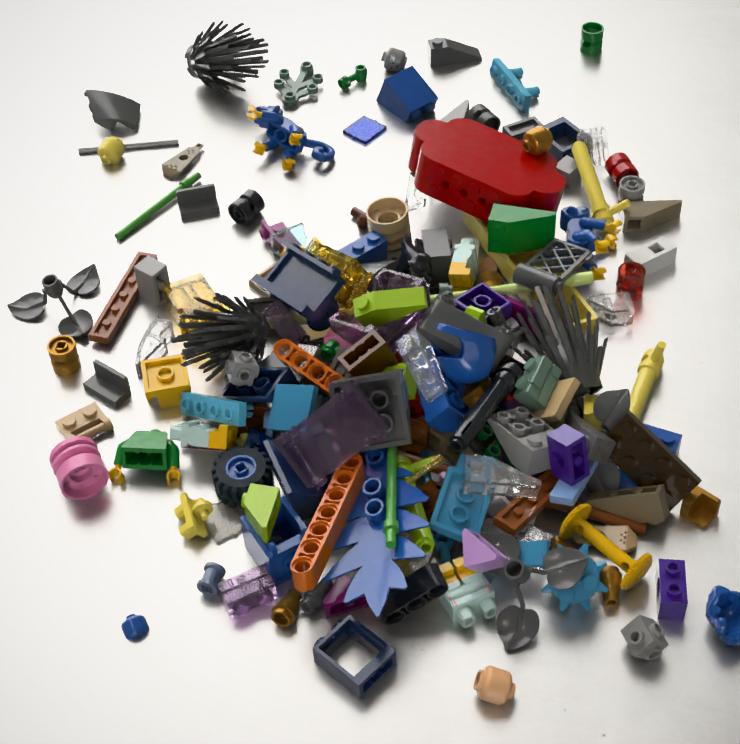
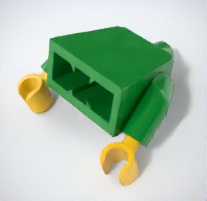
[108,429,181,486]

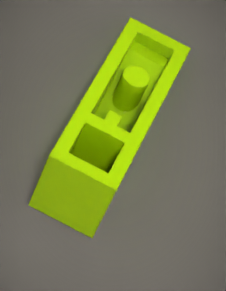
[353,287,428,330]

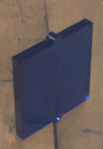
[343,115,387,145]

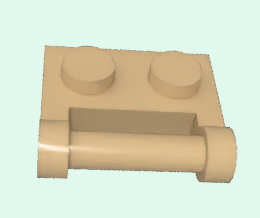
[54,402,114,439]

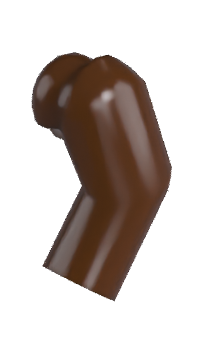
[350,207,368,229]

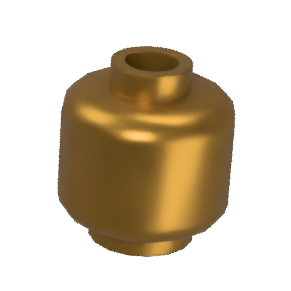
[522,126,553,156]

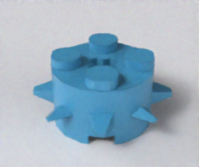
[541,543,608,612]

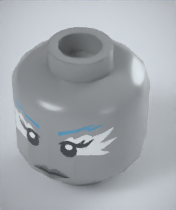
[381,47,408,73]

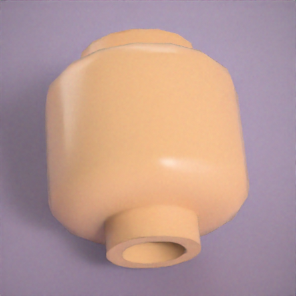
[473,665,516,706]

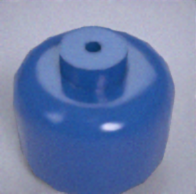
[121,614,149,640]

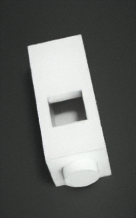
[623,236,677,281]

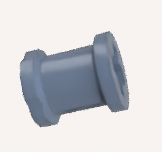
[196,562,226,596]

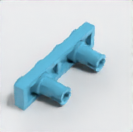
[489,58,540,112]
[180,391,254,427]

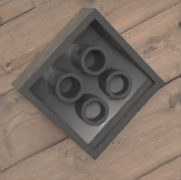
[328,369,412,454]

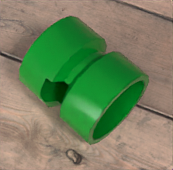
[579,22,604,55]

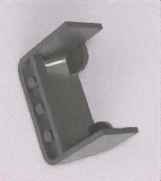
[415,290,524,374]

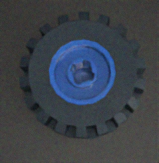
[211,445,274,510]

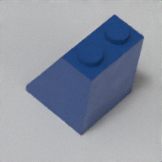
[376,65,438,122]

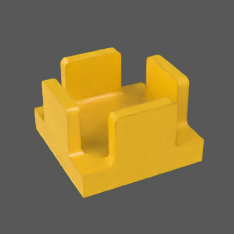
[140,354,192,409]

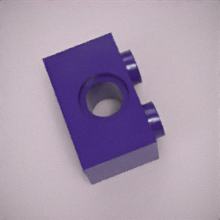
[546,424,590,486]
[655,559,688,621]

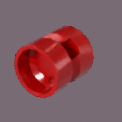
[605,152,639,187]

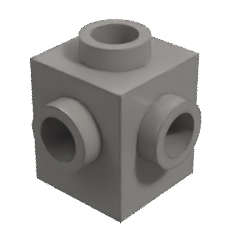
[224,350,259,386]
[620,615,669,661]

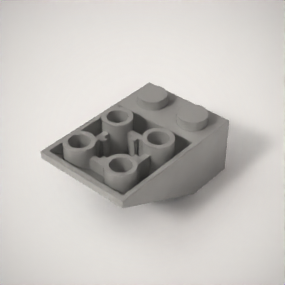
[487,406,554,476]

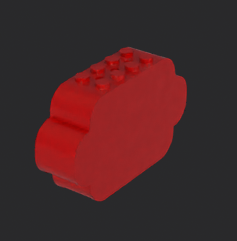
[408,118,566,223]

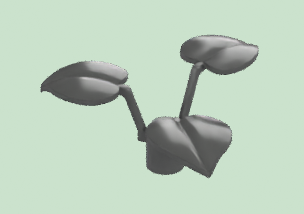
[7,263,100,338]
[565,389,630,493]
[480,533,589,651]

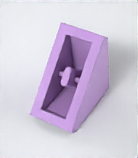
[462,528,510,573]

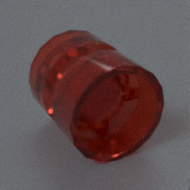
[615,261,646,302]

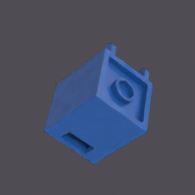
[240,496,308,588]

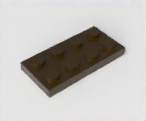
[606,411,702,511]

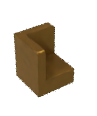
[679,486,721,529]

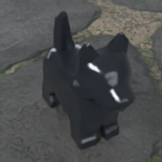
[391,237,432,288]

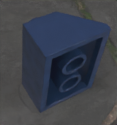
[218,367,300,403]
[263,440,324,521]

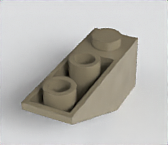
[620,200,682,233]

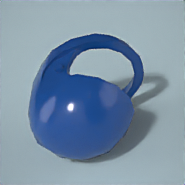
[435,323,497,385]

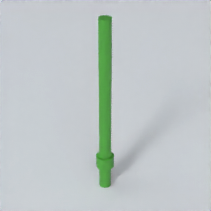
[114,172,202,240]
[383,446,399,549]

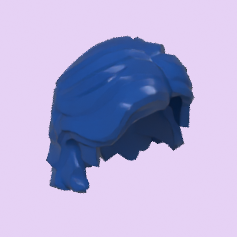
[705,585,740,646]

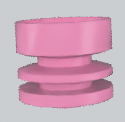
[49,436,109,500]

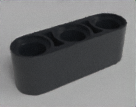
[381,563,449,625]

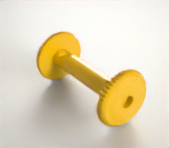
[559,503,653,590]

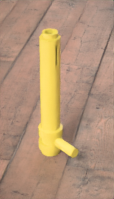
[571,141,631,232]
[630,341,666,420]

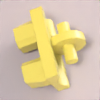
[174,492,213,540]

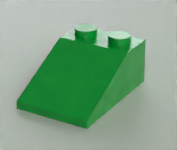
[488,203,556,254]

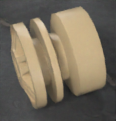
[366,197,411,251]

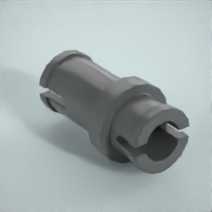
[299,578,334,614]

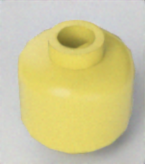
[97,136,125,165]

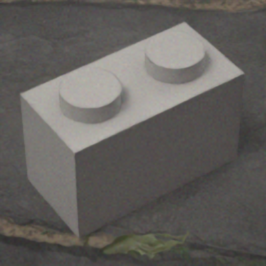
[134,256,172,307]

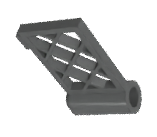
[513,238,594,297]

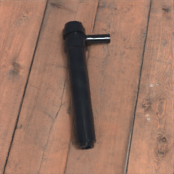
[449,362,522,452]

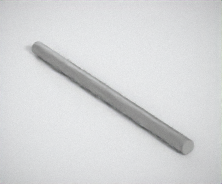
[78,139,179,154]

